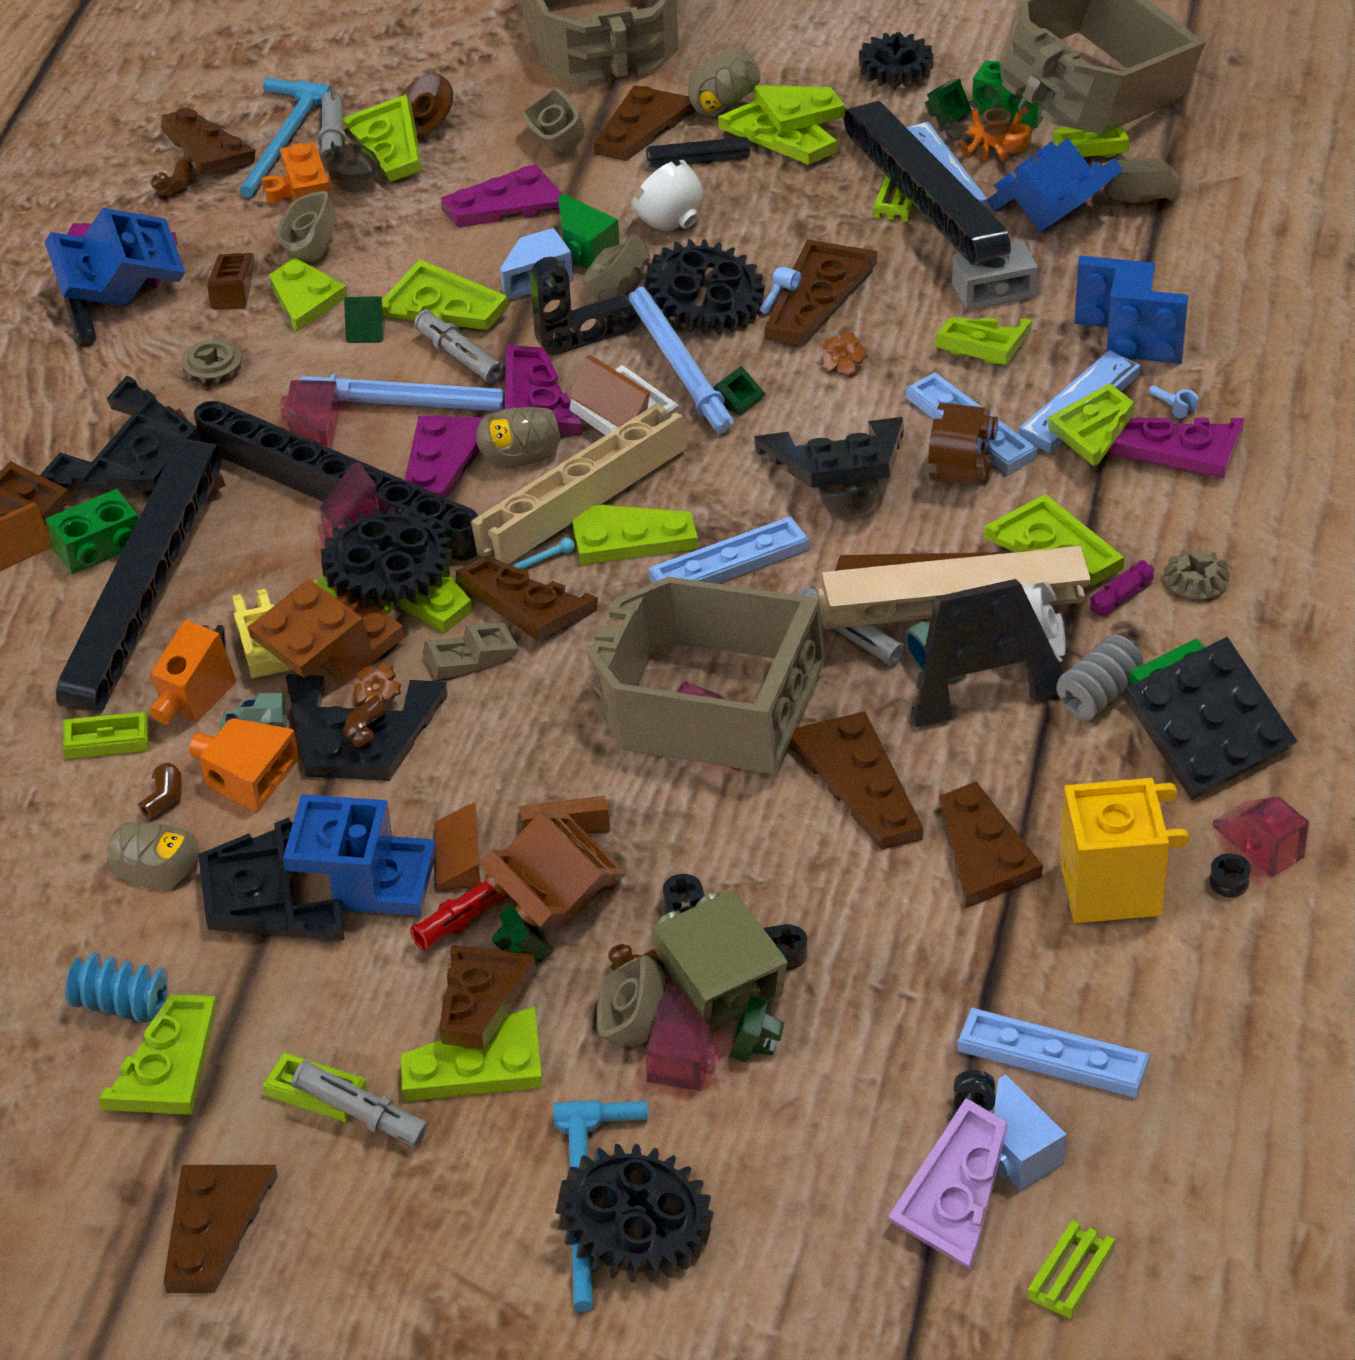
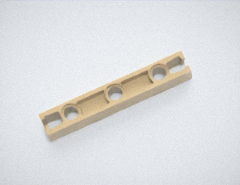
[471,404,687,564]
[817,546,1091,629]

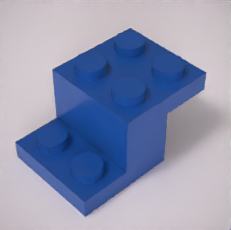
[987,138,1123,232]
[44,208,186,306]
[1074,255,1189,364]
[283,794,437,916]

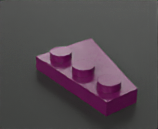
[441,164,563,227]
[504,345,582,436]
[405,415,483,498]
[1110,418,1245,478]

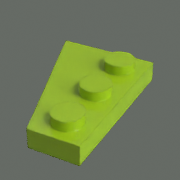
[98,994,217,1115]
[401,1006,543,1102]

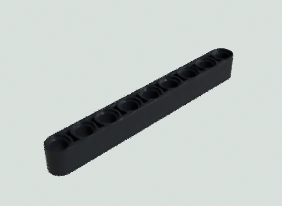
[843,101,1011,265]
[194,401,478,560]
[56,438,223,714]

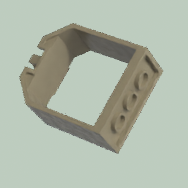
[518,0,678,86]
[999,0,1206,134]
[587,577,826,774]

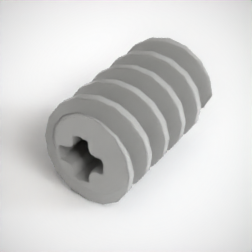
[1056,634,1143,722]

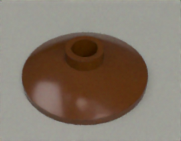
[401,74,453,137]

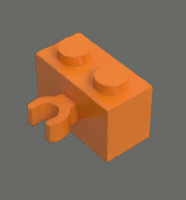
[262,142,331,204]

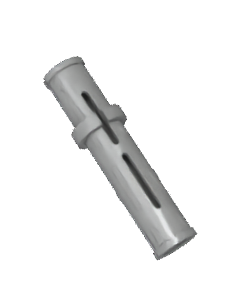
[318,91,346,168]
[414,309,505,384]
[798,585,906,667]
[291,1059,428,1149]

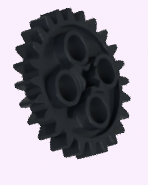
[644,239,765,335]
[321,507,453,609]
[555,1144,714,1283]

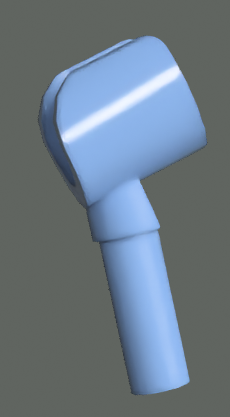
[759,267,801,314]
[1149,385,1198,419]

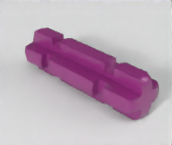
[1090,560,1155,616]

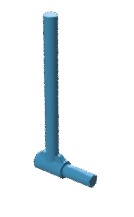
[240,77,333,198]
[553,1100,648,1312]

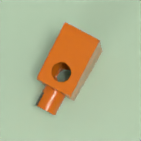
[148,619,236,725]
[189,718,299,813]

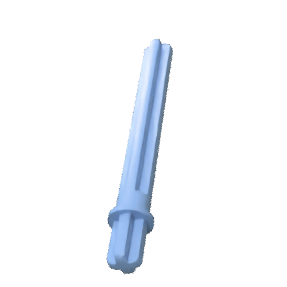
[629,287,734,434]
[298,374,504,411]

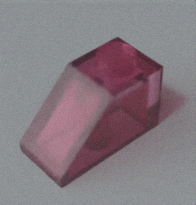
[281,380,340,449]
[317,462,379,547]
[1212,796,1309,877]
[645,983,718,1091]

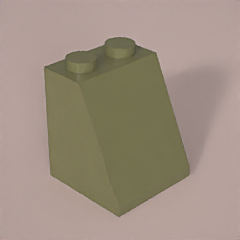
[651,889,787,1035]

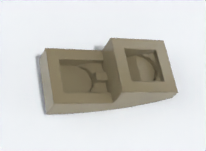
[422,622,518,680]

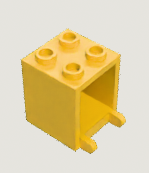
[1059,778,1190,923]

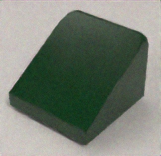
[344,296,385,343]
[713,366,766,415]

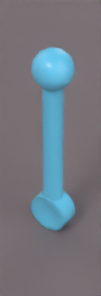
[509,538,575,569]

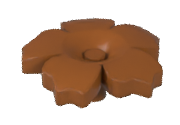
[823,332,868,377]
[353,662,401,705]

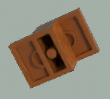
[247,579,405,685]
[479,812,626,927]

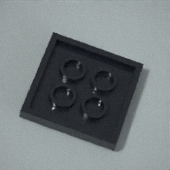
[1122,636,1297,800]

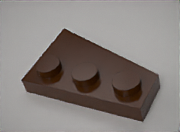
[594,85,696,161]
[161,108,256,176]
[455,556,598,641]
[938,781,1043,908]
[439,945,536,1049]
[164,1165,278,1293]

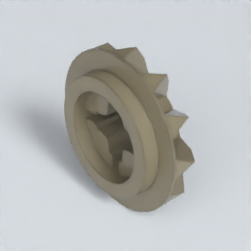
[181,340,242,385]
[1164,548,1230,599]

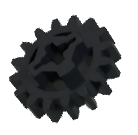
[859,32,933,88]

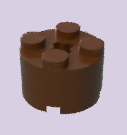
[928,402,998,486]

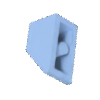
[500,228,573,300]
[994,1075,1066,1191]

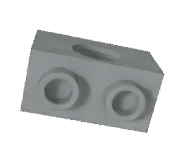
[952,241,1038,310]

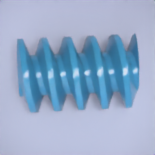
[65,953,168,1023]

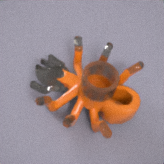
[945,98,1032,162]

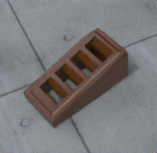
[207,253,254,310]

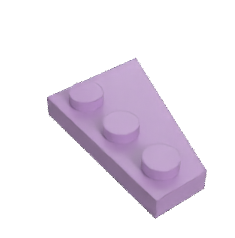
[888,1098,1008,1271]

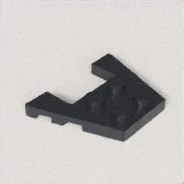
[40,376,201,490]
[754,417,904,488]
[910,579,1064,727]
[286,674,448,781]
[198,817,345,941]

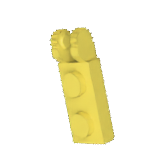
[232,589,292,679]

